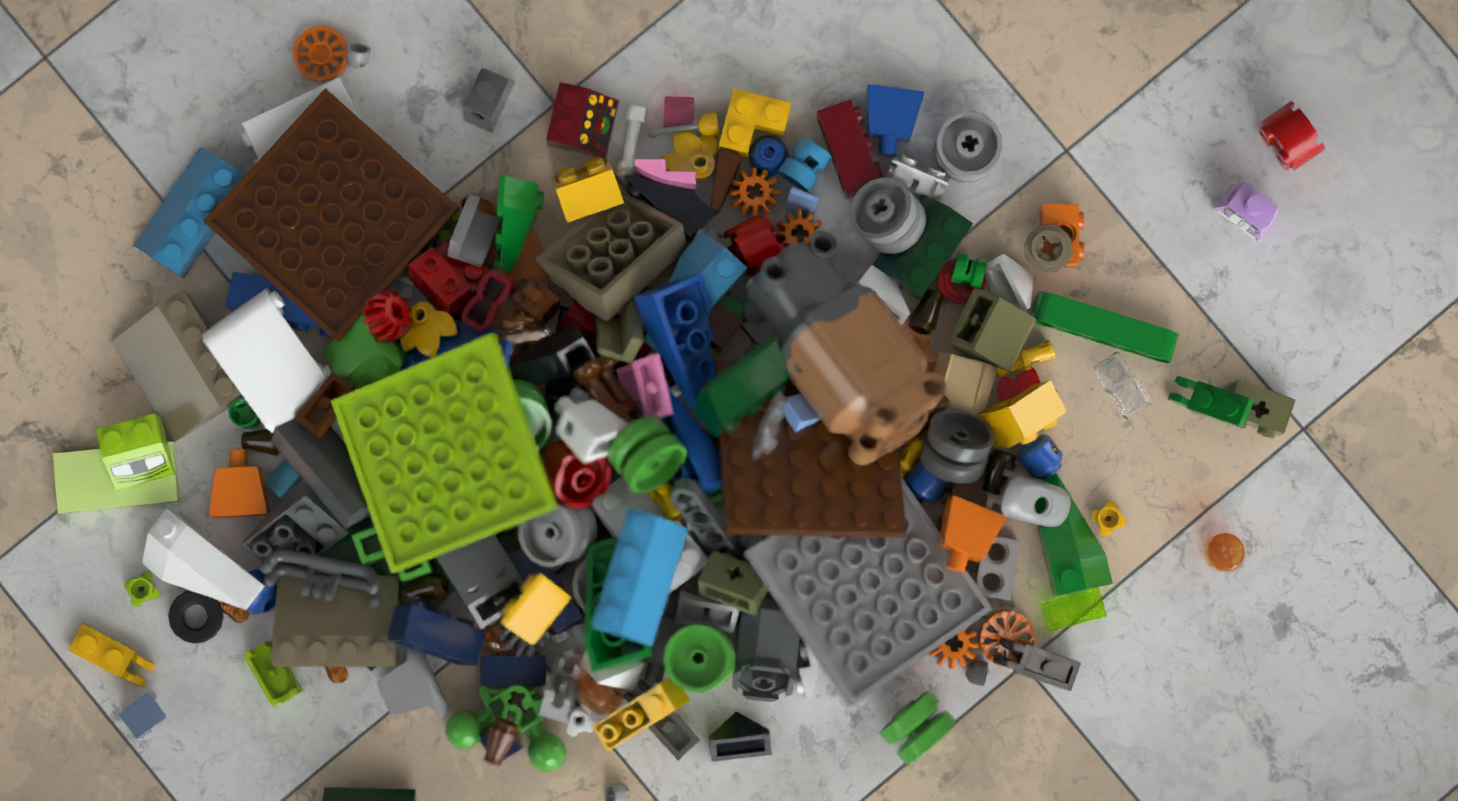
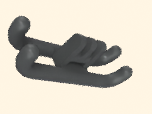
[261,550,382,608]

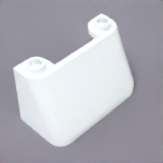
[202,287,332,433]

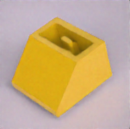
[551,157,624,223]
[501,573,573,645]

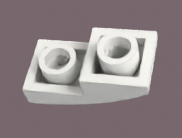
[795,640,818,699]

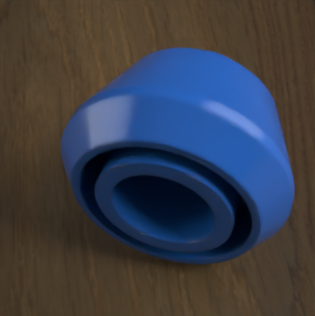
[748,136,789,176]

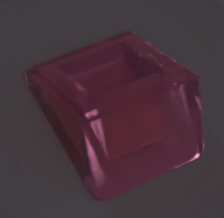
[664,96,695,131]

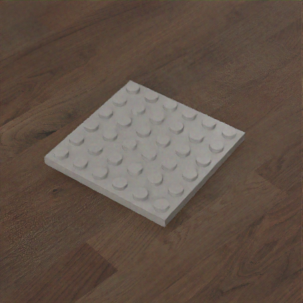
[745,477,992,708]

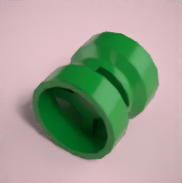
[951,252,988,289]
[228,397,261,429]

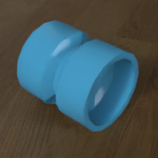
[777,136,833,193]

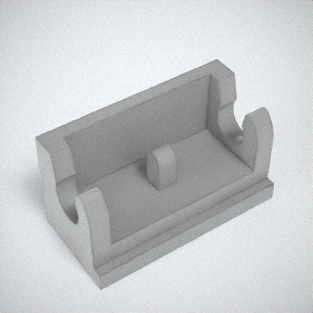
[539,653,581,723]

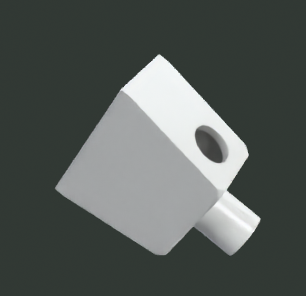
[555,396,629,463]

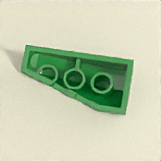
[495,176,544,304]
[1034,473,1113,597]
[584,537,653,672]

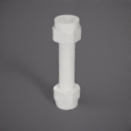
[617,105,646,178]

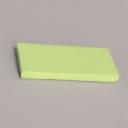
[53,441,179,514]

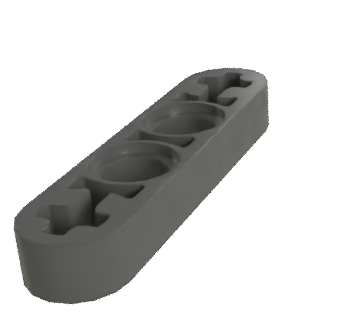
[671,478,744,561]

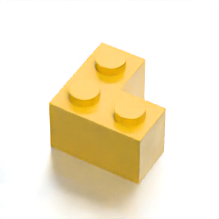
[719,88,792,159]
[976,380,1067,449]

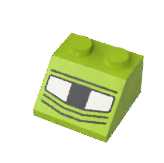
[95,413,176,490]

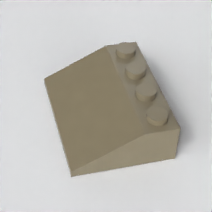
[536,190,687,321]
[112,290,243,442]
[272,575,400,667]

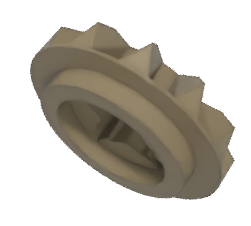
[1024,225,1073,273]

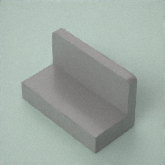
[447,193,499,267]

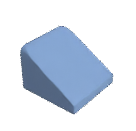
[785,187,820,217]
[779,394,820,432]

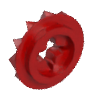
[938,258,986,305]

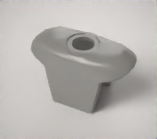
[991,469,1071,528]
[377,648,448,720]

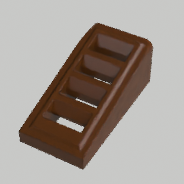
[711,148,741,215]

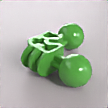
[445,685,566,772]

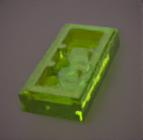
[1040,587,1107,632]

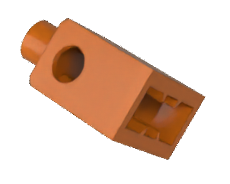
[209,449,271,518]
[938,496,1007,574]

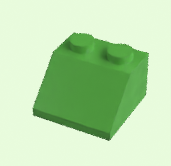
[323,314,408,390]

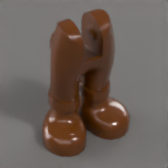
[572,355,644,425]

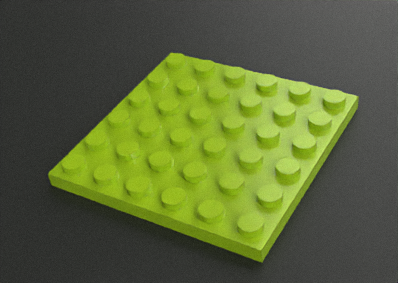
[331,334,558,573]

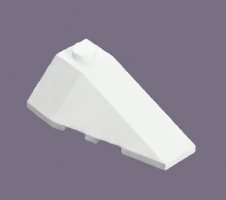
[142,509,265,610]

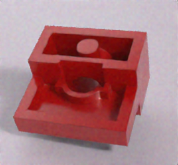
[409,238,490,318]

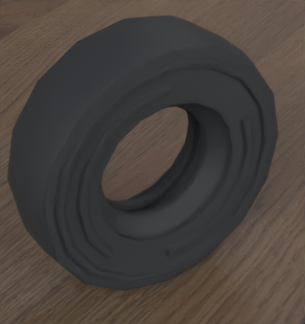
[168,590,224,644]

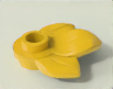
[661,130,719,180]
[400,301,458,358]

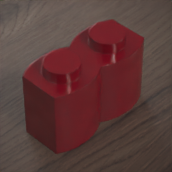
[462,265,516,332]

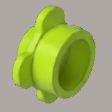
[124,572,159,607]

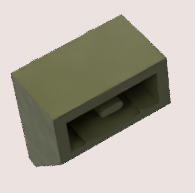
[948,287,1036,373]

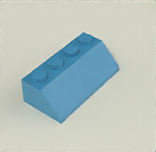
[134,147,245,278]
[592,507,689,647]

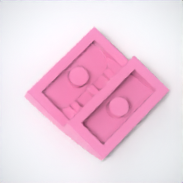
[635,159,696,193]
[616,354,673,419]

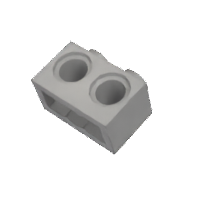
[970,537,1020,601]
[674,580,739,633]

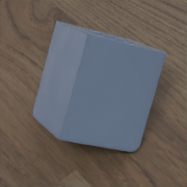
[119,692,166,739]

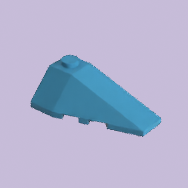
[643,232,747,358]

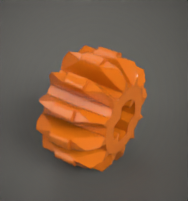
[729,167,780,217]
[774,210,822,248]
[929,626,979,669]

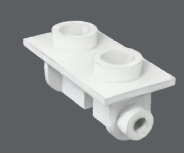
[886,154,950,200]

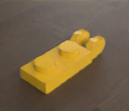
[68,624,156,688]

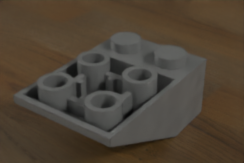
[241,480,350,566]
[436,534,524,629]

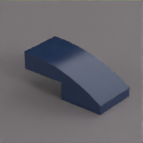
[481,655,546,686]

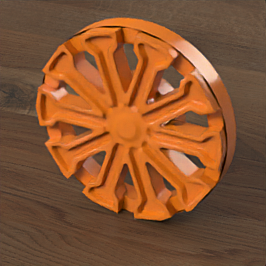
[293,26,348,82]
[978,610,1035,666]

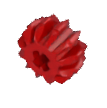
[361,289,414,343]

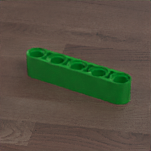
[1031,291,1179,363]

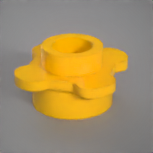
[1090,501,1126,537]

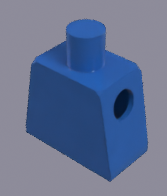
[866,84,924,157]

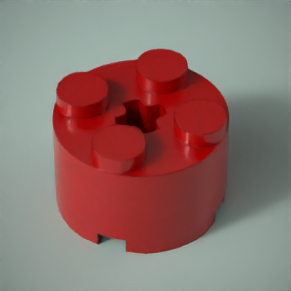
[1259,101,1325,171]
[724,215,785,280]
[542,440,611,508]

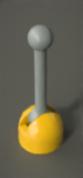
[647,111,720,138]

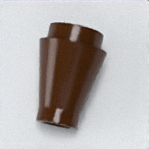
[484,717,519,766]

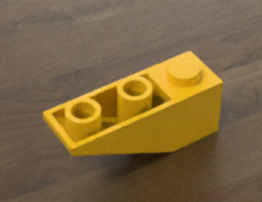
[592,678,691,752]

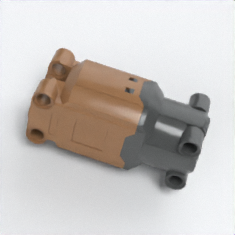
[742,231,946,465]

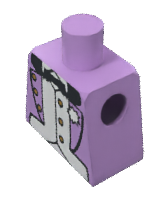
[1213,182,1279,242]

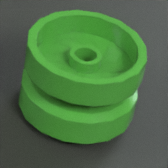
[512,380,552,451]
[607,415,687,494]
[664,624,736,693]
[879,690,957,766]

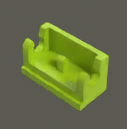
[243,640,303,707]

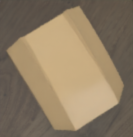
[932,352,997,415]

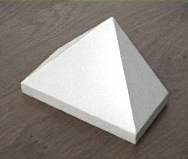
[985,254,1034,311]
[580,650,646,690]

